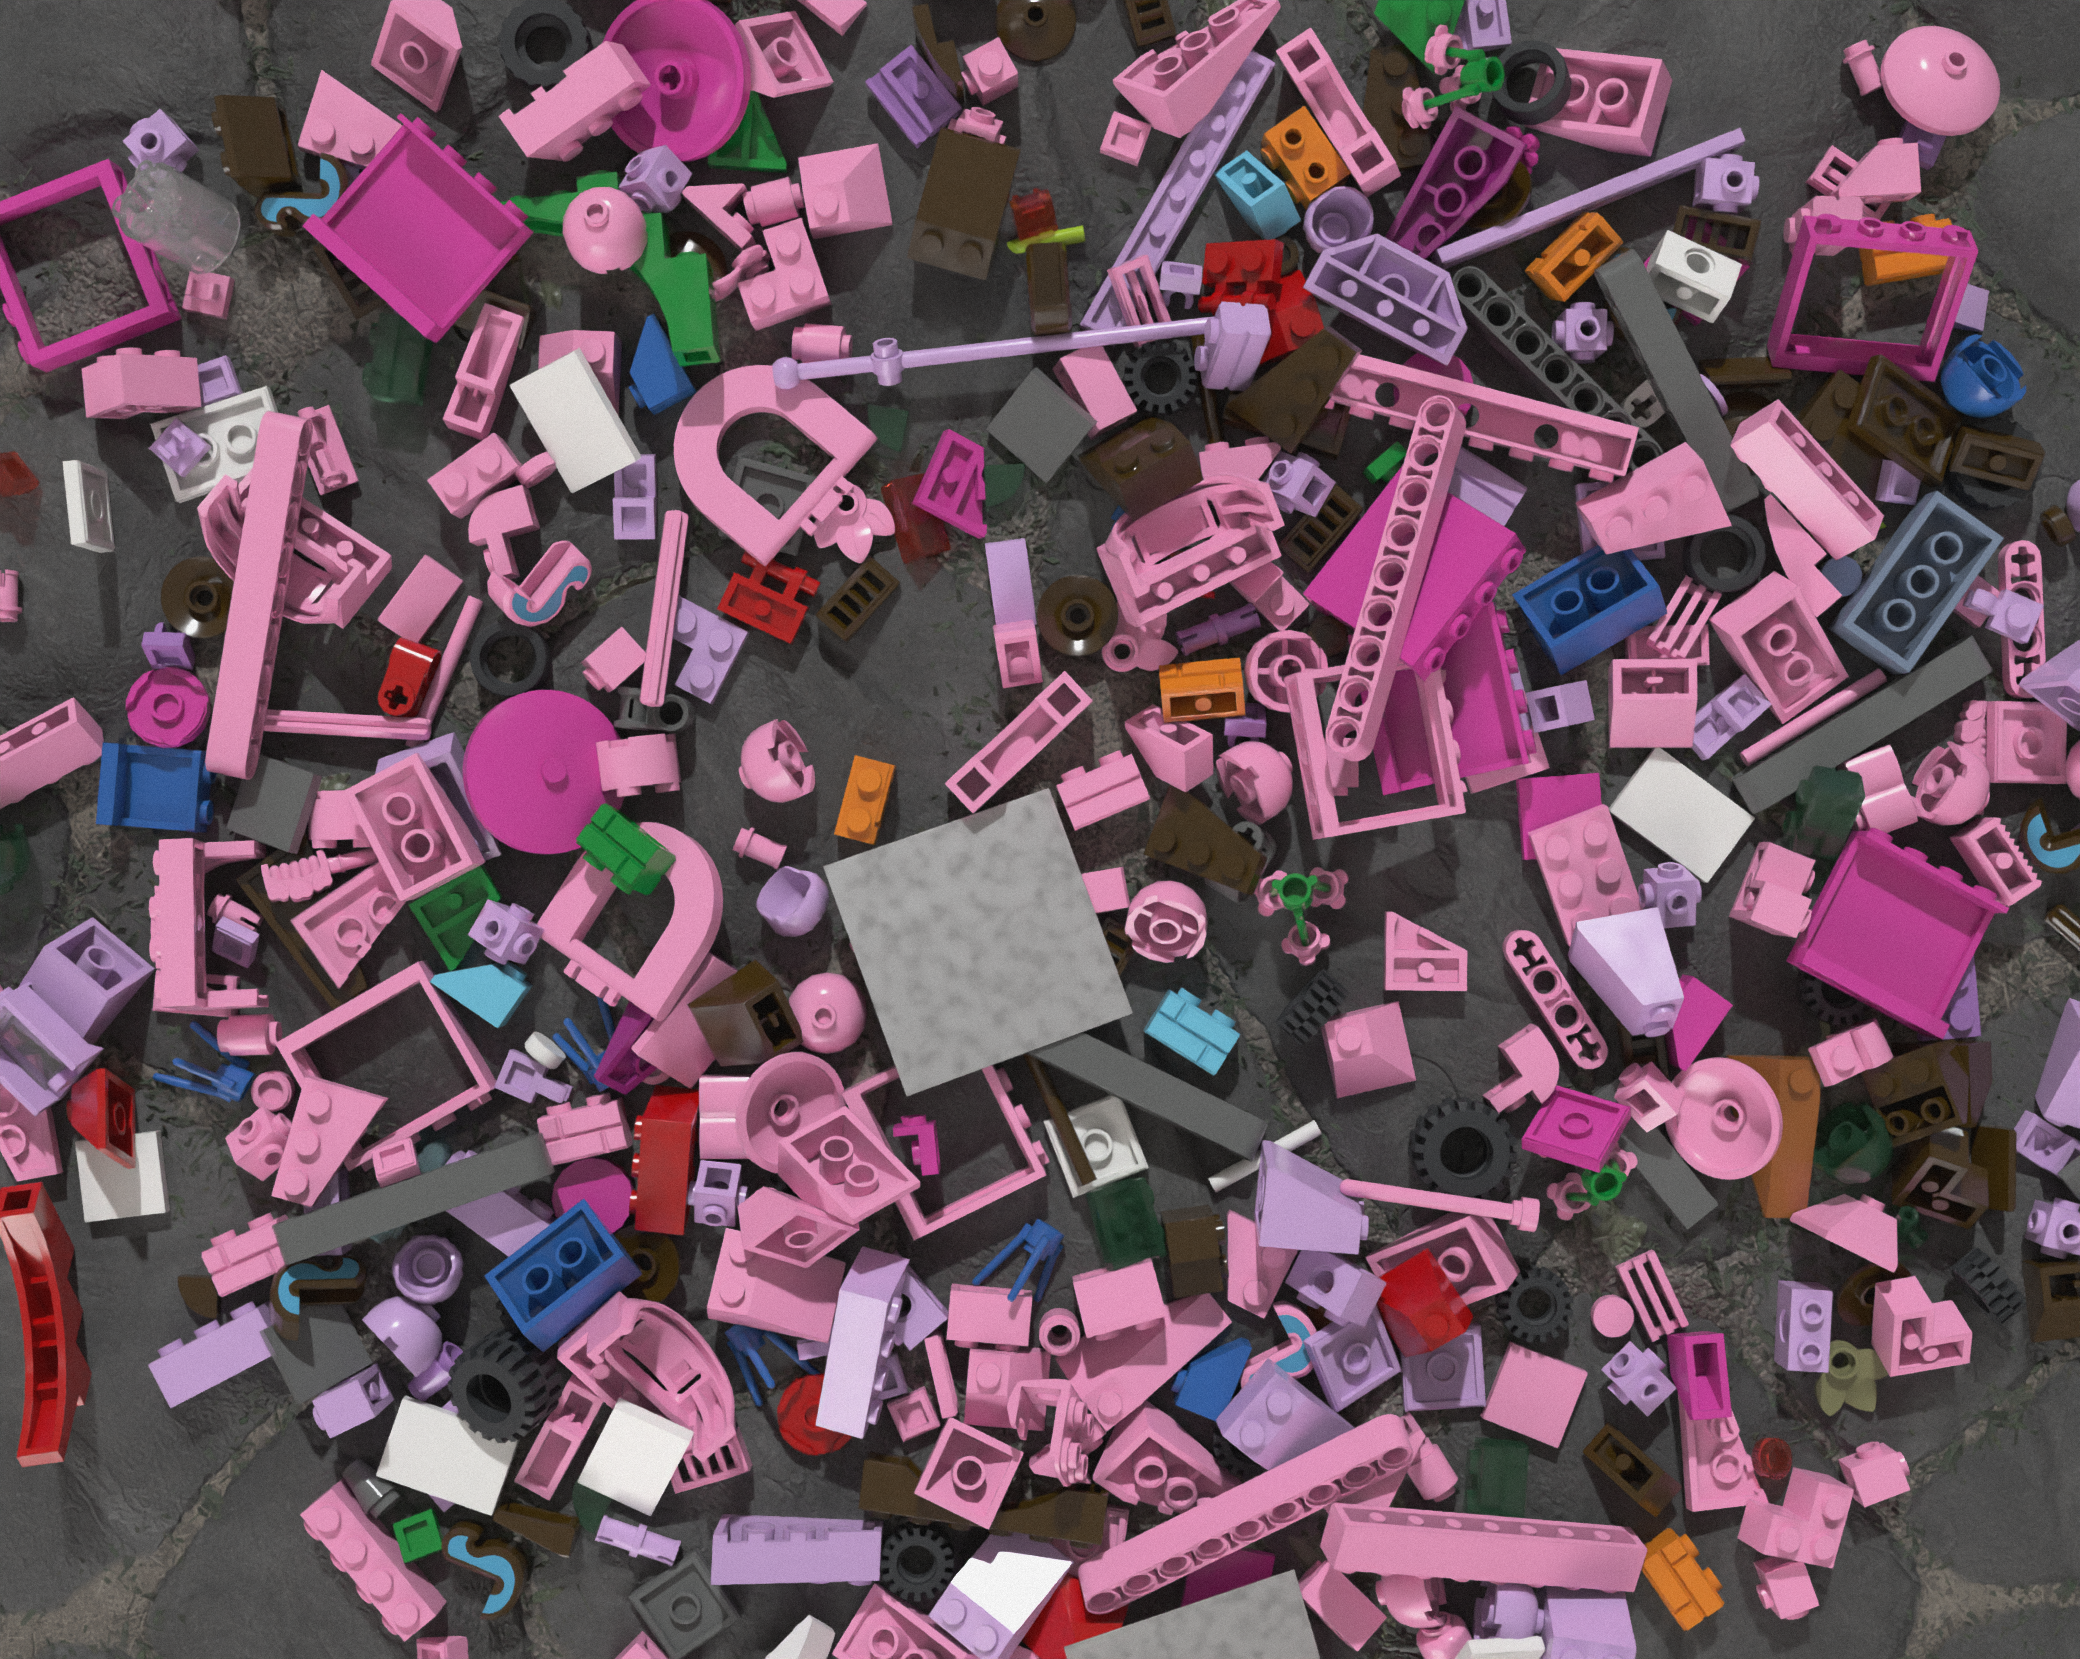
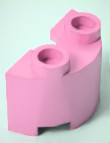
[596,734,681,797]
[308,790,372,848]

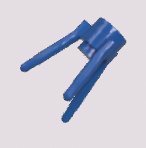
[552,996,616,1092]
[153,1021,255,1103]
[972,1218,1065,1302]
[724,1324,820,1407]

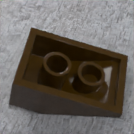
[907,127,1021,280]
[1796,369,1891,510]
[1078,415,1204,521]

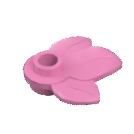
[712,245,771,302]
[814,484,895,563]
[1102,602,1178,672]

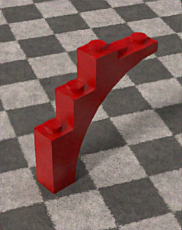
[0,1182,92,1467]

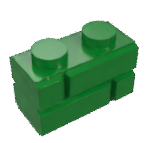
[576,803,676,895]

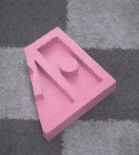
[1383,911,1467,991]
[1227,1209,1298,1318]

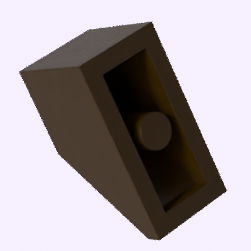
[1582,1421,1682,1517]

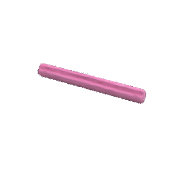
[639,510,689,707]
[264,709,432,741]

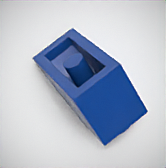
[629,314,697,415]
[1170,1337,1252,1422]

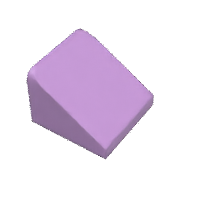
[1953,284,1989,332]

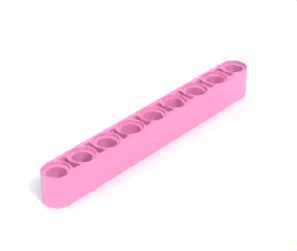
[1325,395,1466,761]
[205,411,313,780]
[1078,1414,1415,1614]

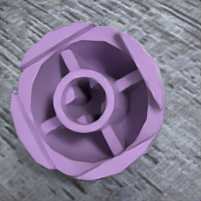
[362,1296,442,1378]
[1473,1581,1544,1640]

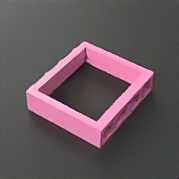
[1284,659,1467,840]
[275,960,496,1172]
[842,1065,1050,1240]

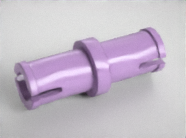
[595,1515,681,1567]

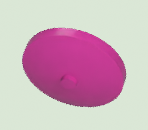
[602,0,751,162]
[463,690,624,854]

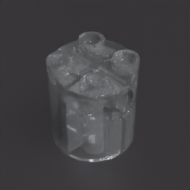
[112,160,240,275]

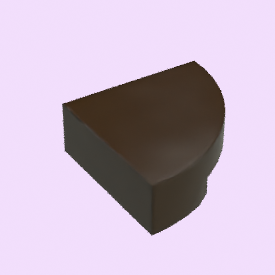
[178,1274,221,1319]

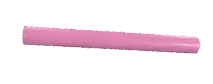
[405,595,483,747]
[1740,669,1887,767]

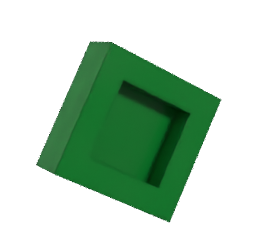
[1362,441,1407,485]
[392,1509,443,1564]

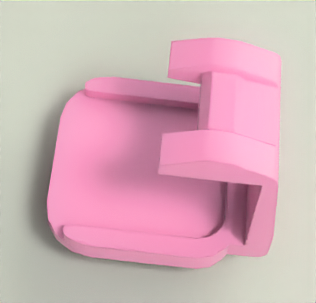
[1007,1379,1094,1487]

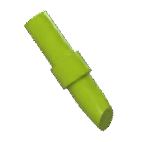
[1007,225,1086,254]

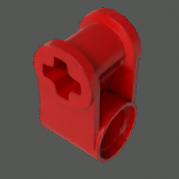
[378,637,442,718]

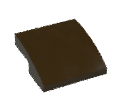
[912,3,965,104]

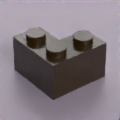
[1892,1127,1989,1229]
[1161,1204,1229,1298]

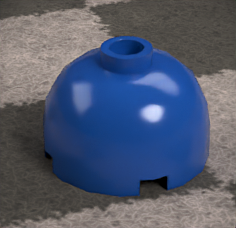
[1941,334,2026,419]

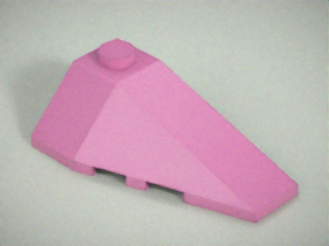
[1113,0,1281,138]

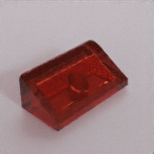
[881,473,951,564]

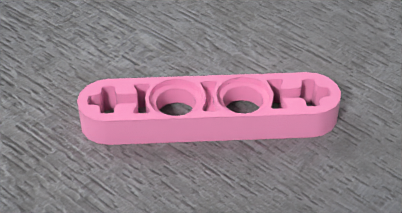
[1998,540,2046,699]
[1503,930,1608,1069]

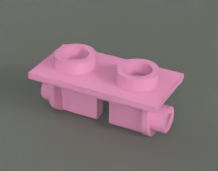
[297,405,359,496]

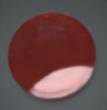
[1751,1437,1792,1480]

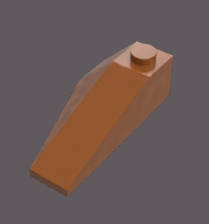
[1726,1055,1820,1218]

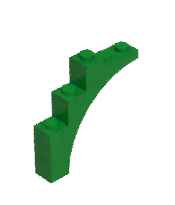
[501,170,721,367]

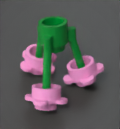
[1402,25,1505,129]
[1254,867,1349,966]
[1538,1142,1637,1220]

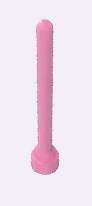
[1340,1179,1540,1232]

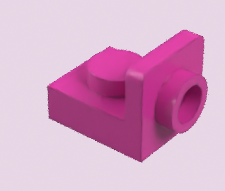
[893,1114,941,1176]

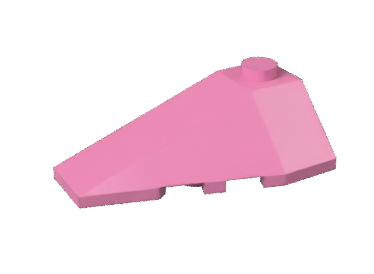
[1055,1293,1232,1432]
[1093,1400,1243,1515]

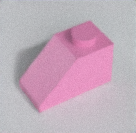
[1829,138,1921,204]
[1125,704,1213,792]

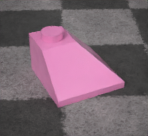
[371,0,462,113]
[735,11,834,98]
[798,143,893,239]
[538,330,622,416]
[1321,1001,1416,1098]
[738,1186,860,1268]
[1790,1194,1898,1273]
[964,1343,1051,1431]
[914,1417,1024,1530]

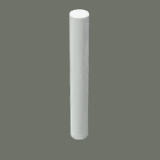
[1208,1120,1322,1192]

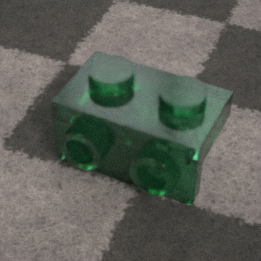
[1085,1177,1167,1271]

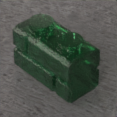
[362,313,433,407]
[1783,765,1866,860]
[1464,1437,1529,1518]

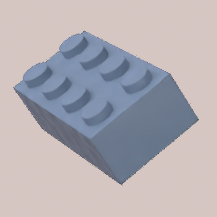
[1828,491,2004,675]

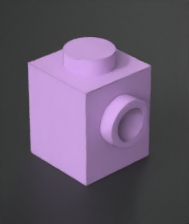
[1526,680,1595,733]

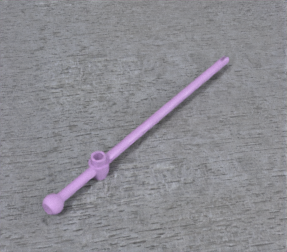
[772,316,1215,390]

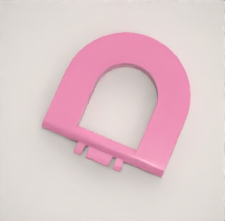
[674,365,878,567]
[537,822,723,1021]

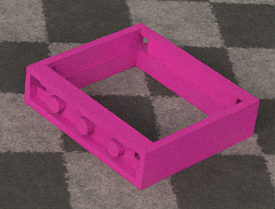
[0,159,182,373]
[1767,214,1978,382]

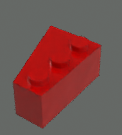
[629,1085,700,1235]

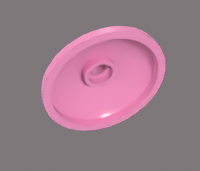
[1881,26,2000,136]
[735,1052,846,1173]
[1665,1057,1783,1180]

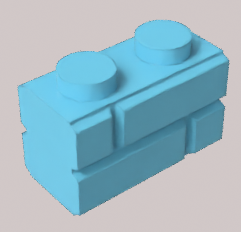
[1144,987,1240,1076]

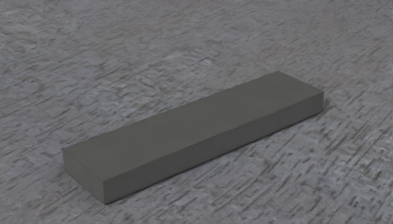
[1592,1078,1719,1230]

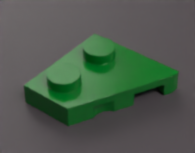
[1374,0,1465,76]
[708,90,788,173]
[409,864,502,972]

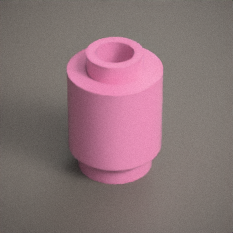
[742,177,805,227]
[792,323,853,363]
[217,1014,282,1056]
[1039,1308,1080,1356]
[1407,1438,1458,1502]

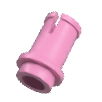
[1842,40,1883,96]
[0,570,22,622]
[733,827,787,870]
[207,894,264,932]

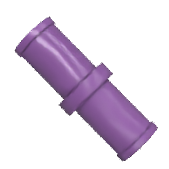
[1175,603,1261,656]

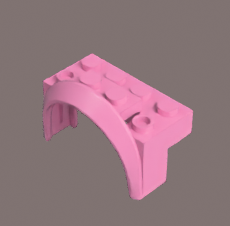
[197,468,392,629]
[1096,473,1285,627]
[149,838,269,1011]
[557,1291,736,1463]

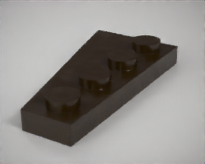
[236,832,369,1010]

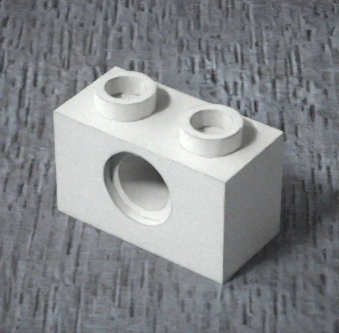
[1646,230,1742,323]

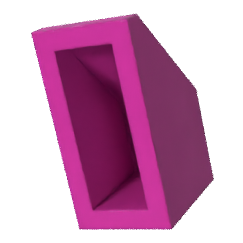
[1664,974,1733,1072]
[1667,1331,1732,1420]

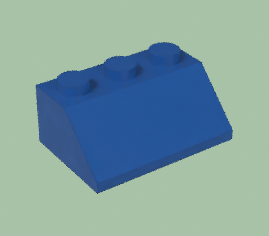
[1512,545,1668,675]
[485,1199,642,1352]

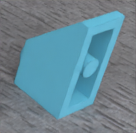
[1214,150,1301,240]
[430,962,533,1028]

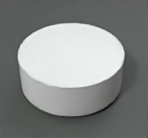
[524,1032,566,1069]

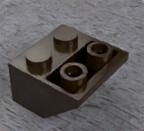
[212,95,302,197]
[687,959,804,1066]
[1861,1039,1969,1148]
[2022,1255,2080,1342]

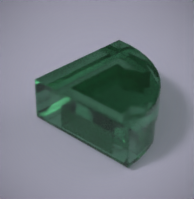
[868,404,909,453]
[984,464,1025,508]
[572,1476,612,1534]

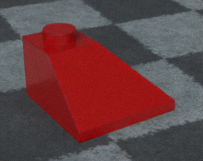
[1234,270,1324,368]
[66,1068,136,1169]
[1376,1248,1474,1358]
[1022,1573,1129,1659]

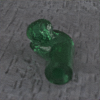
[1894,1206,1929,1249]

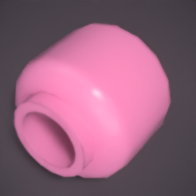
[1416,1611,1473,1659]

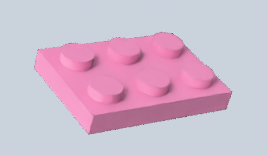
[1527,804,1643,947]

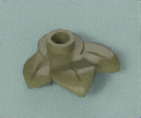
[1814,1340,1888,1416]

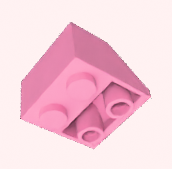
[1608,659,1697,748]
[1072,1255,1167,1341]

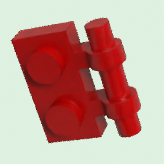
[1198,239,1284,316]
[717,551,821,645]

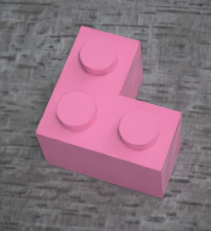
[737,218,832,331]
[82,348,201,419]
[1729,842,1815,938]
[1871,1276,1972,1377]
[1738,1467,1854,1568]

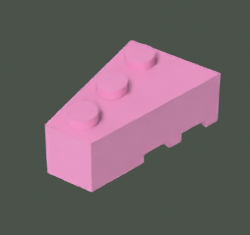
[499,41,651,162]
[1575,442,1732,554]

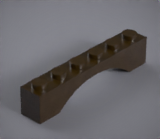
[858,1451,1109,1549]

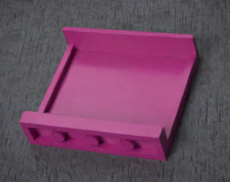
[303,113,533,343]
[1303,465,1526,681]
[1348,602,1537,795]
[1786,828,2009,1040]

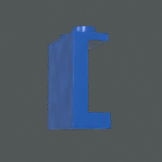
[96,742,217,832]

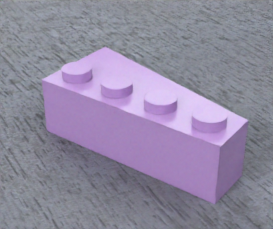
[815,1246,910,1439]
[711,1514,884,1586]

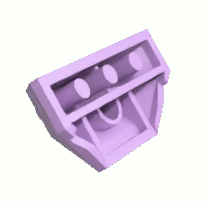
[1303,234,1467,366]

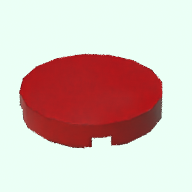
[777,1373,851,1455]

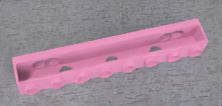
[1325,354,1639,483]

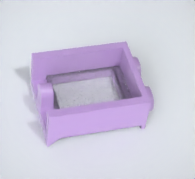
[0,981,104,1116]

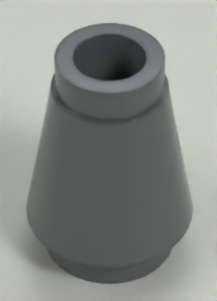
[342,1458,402,1520]

